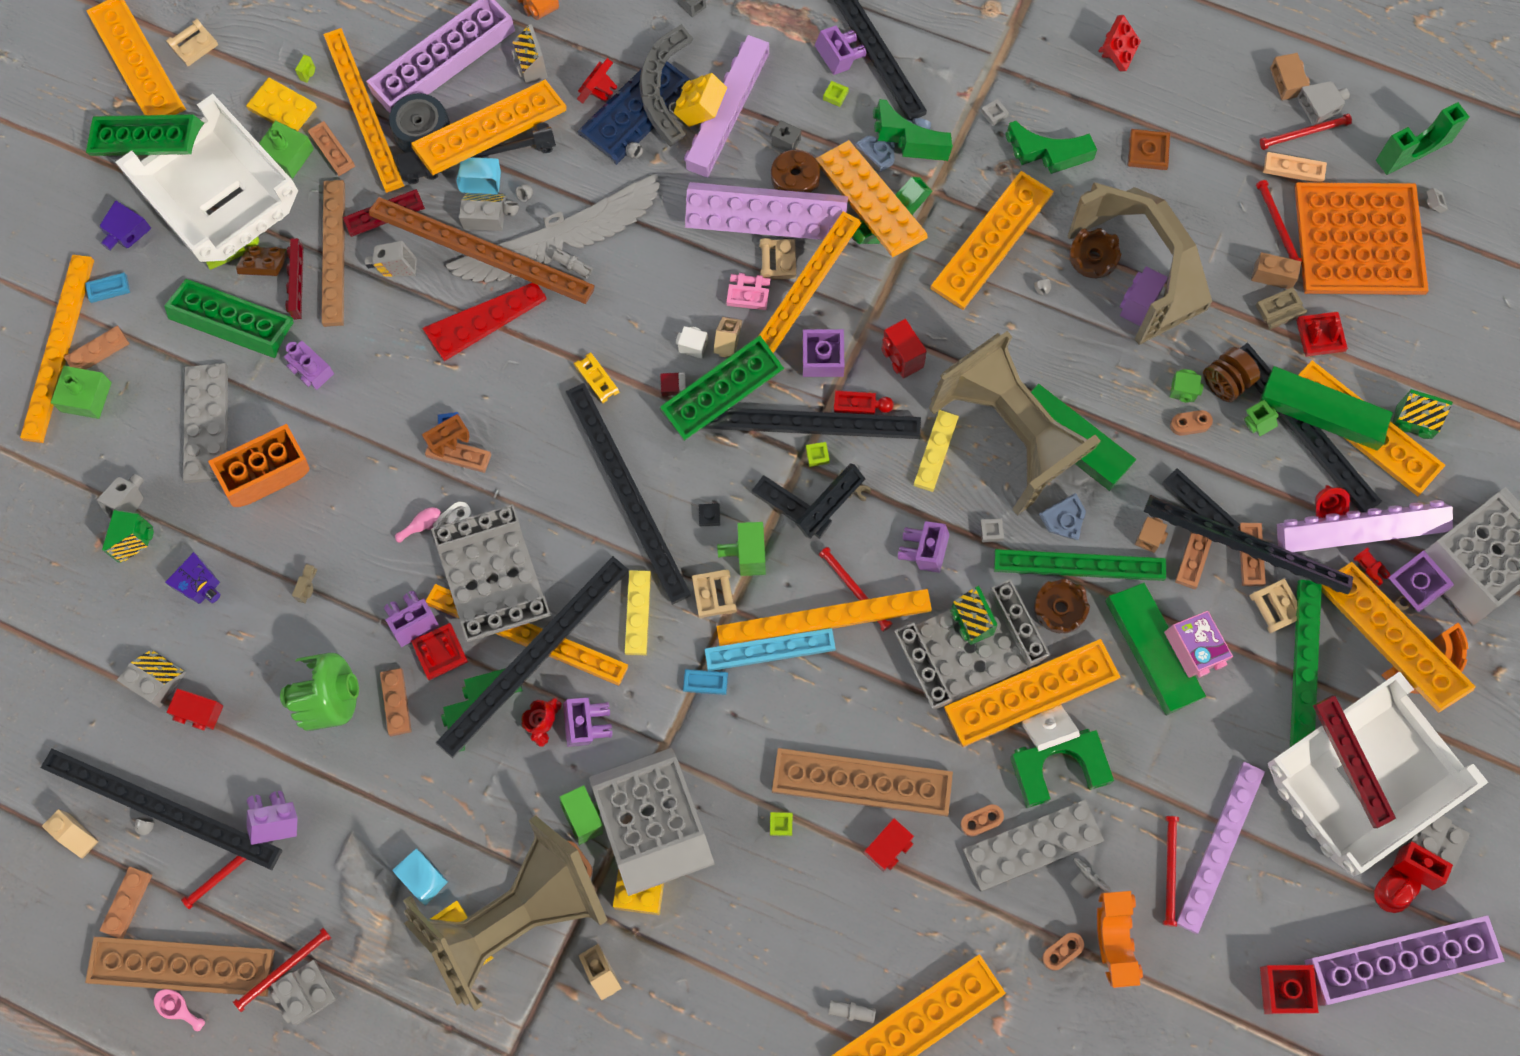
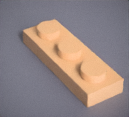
[1263,152,1327,183]

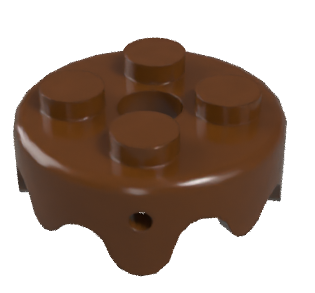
[771,149,820,193]
[1069,228,1122,279]
[1034,579,1090,633]

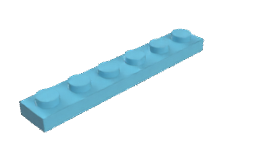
[705,628,836,671]

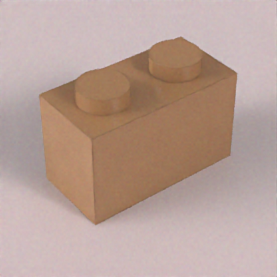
[1270,53,1310,100]
[1251,252,1301,289]

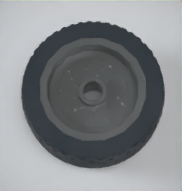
[389,93,450,153]

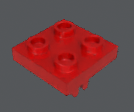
[1098,15,1141,72]
[577,58,617,104]
[1296,312,1348,357]
[411,623,468,680]

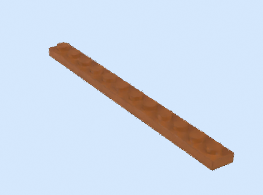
[369,197,595,304]

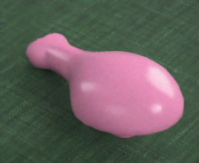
[395,507,441,543]
[154,989,205,1032]

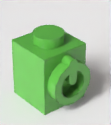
[1170,369,1203,403]
[1244,400,1279,437]

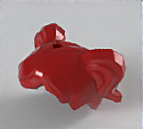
[521,698,562,747]

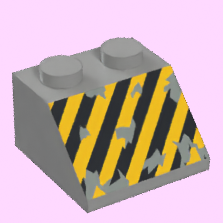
[511,24,548,84]
[459,193,507,231]
[117,650,186,708]

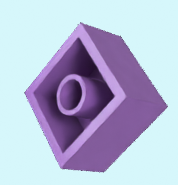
[1120,266,1168,326]
[803,329,844,377]
[1388,551,1454,612]

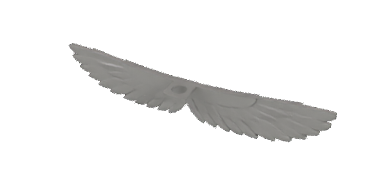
[446,174,660,283]

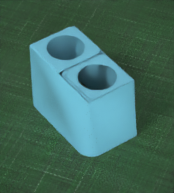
[456,158,501,194]
[392,848,448,906]

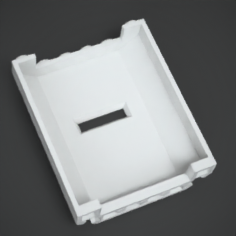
[116,94,298,262]
[1268,672,1488,876]

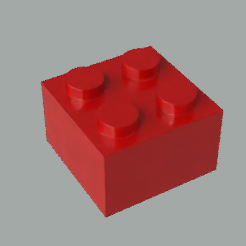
[881,318,927,379]
[1260,965,1319,1014]

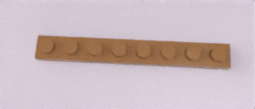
[322,180,345,327]

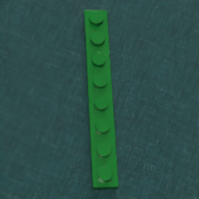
[994,549,1166,581]
[1290,579,1322,747]

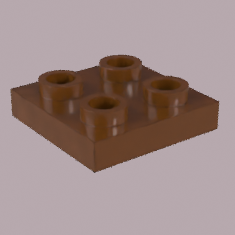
[236,246,288,276]

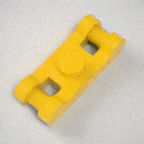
[573,352,620,404]

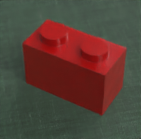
[166,688,223,731]
[863,818,914,872]
[1392,841,1453,890]

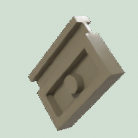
[1256,287,1308,330]

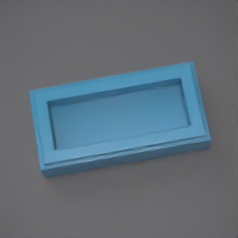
[85,272,130,303]
[683,669,728,695]

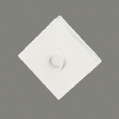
[1021,705,1080,751]

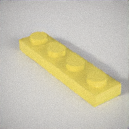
[913,410,959,492]
[625,570,651,655]

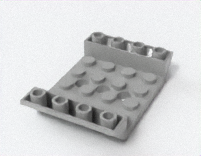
[1425,487,1520,626]
[431,504,551,642]
[894,579,1050,709]
[589,748,715,896]

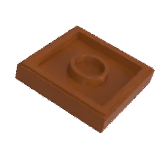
[1128,129,1170,170]

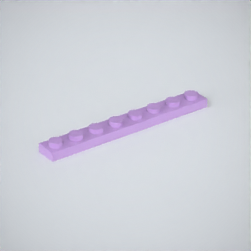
[1177,762,1265,934]

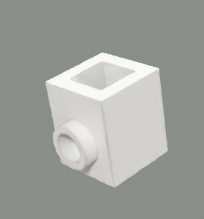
[676,326,708,359]

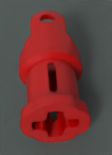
[1353,547,1391,586]

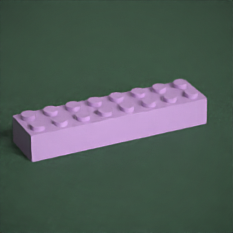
[367,0,515,113]
[685,182,848,240]
[1304,916,1505,1006]

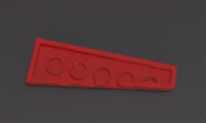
[422,283,547,361]

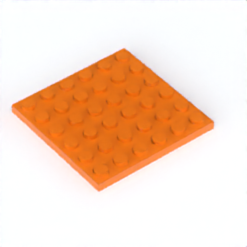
[1294,183,1429,295]

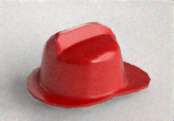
[1315,485,1350,518]
[1374,867,1421,913]

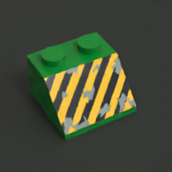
[1392,389,1453,439]
[102,510,154,563]
[950,586,998,645]

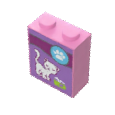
[1164,611,1233,678]

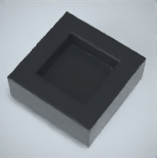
[699,503,720,527]

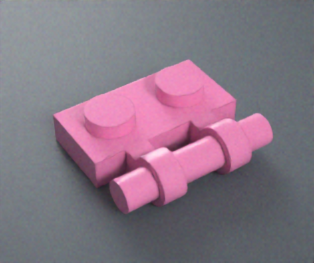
[726,273,771,310]

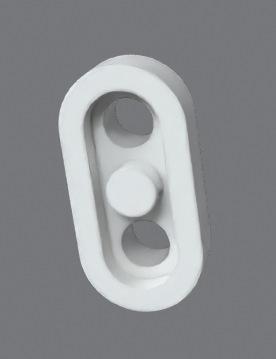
[433,502,472,528]

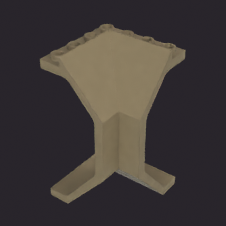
[1067,182,1212,345]
[929,331,1100,516]
[403,816,608,1011]

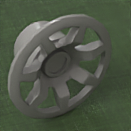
[1070,858,1112,899]

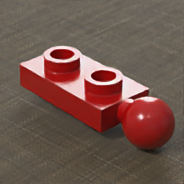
[834,390,894,415]

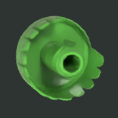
[280,653,359,731]

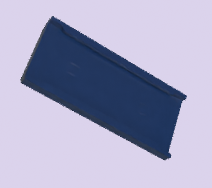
[577,61,691,165]

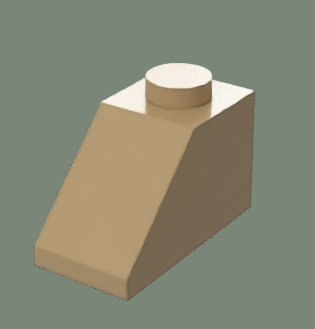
[714,317,742,357]
[42,809,99,859]
[578,944,622,1000]

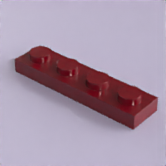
[343,189,425,237]
[285,238,304,320]

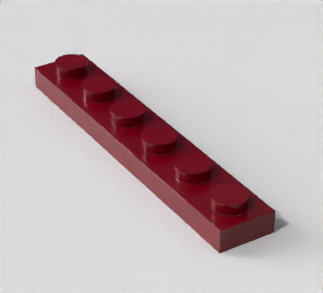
[1312,695,1396,829]

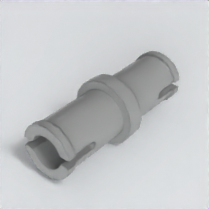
[552,248,593,279]
[828,1000,876,1024]

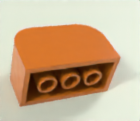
[208,424,309,507]

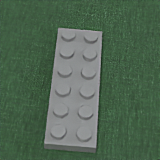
[183,363,228,483]
[963,799,1104,892]

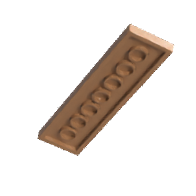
[772,748,953,817]
[85,937,275,997]

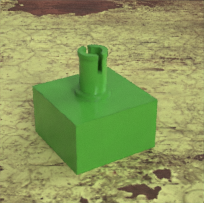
[259,120,314,179]
[51,366,112,419]
[717,522,766,576]
[559,785,603,845]

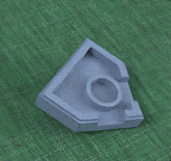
[854,136,895,173]
[1039,493,1086,540]

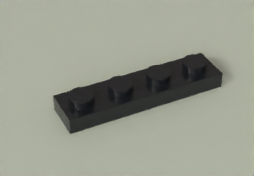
[795,463,865,539]
[1162,468,1240,529]
[751,475,832,539]

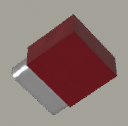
[660,372,686,396]

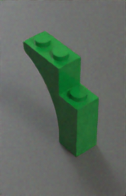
[873,99,953,161]
[1006,121,1097,174]
[852,177,933,244]
[441,668,523,752]

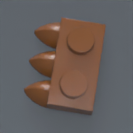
[422,414,470,457]

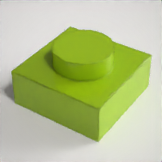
[295,55,316,83]
[823,81,849,107]
[806,442,830,467]
[770,812,793,836]

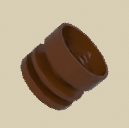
[1203,347,1260,402]

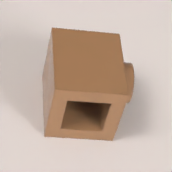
[1135,517,1168,553]

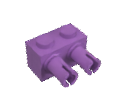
[815,25,866,75]
[284,341,334,390]
[898,521,949,573]
[384,591,439,647]
[563,698,612,747]
[247,791,297,845]

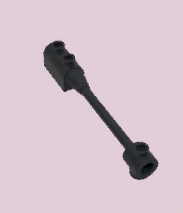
[397,123,556,184]

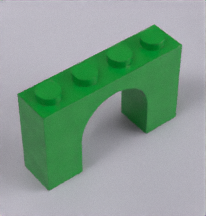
[1376,102,1470,175]
[1010,729,1114,808]

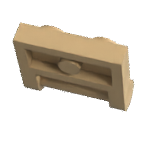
[166,19,218,66]
[759,238,796,279]
[692,570,737,618]
[1249,578,1297,634]

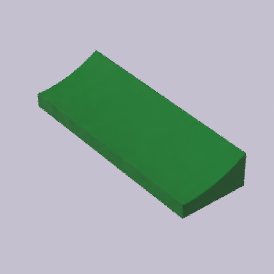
[86,114,204,156]
[164,279,294,358]
[659,336,784,441]
[1259,366,1393,451]
[1031,384,1137,491]
[1105,582,1206,716]

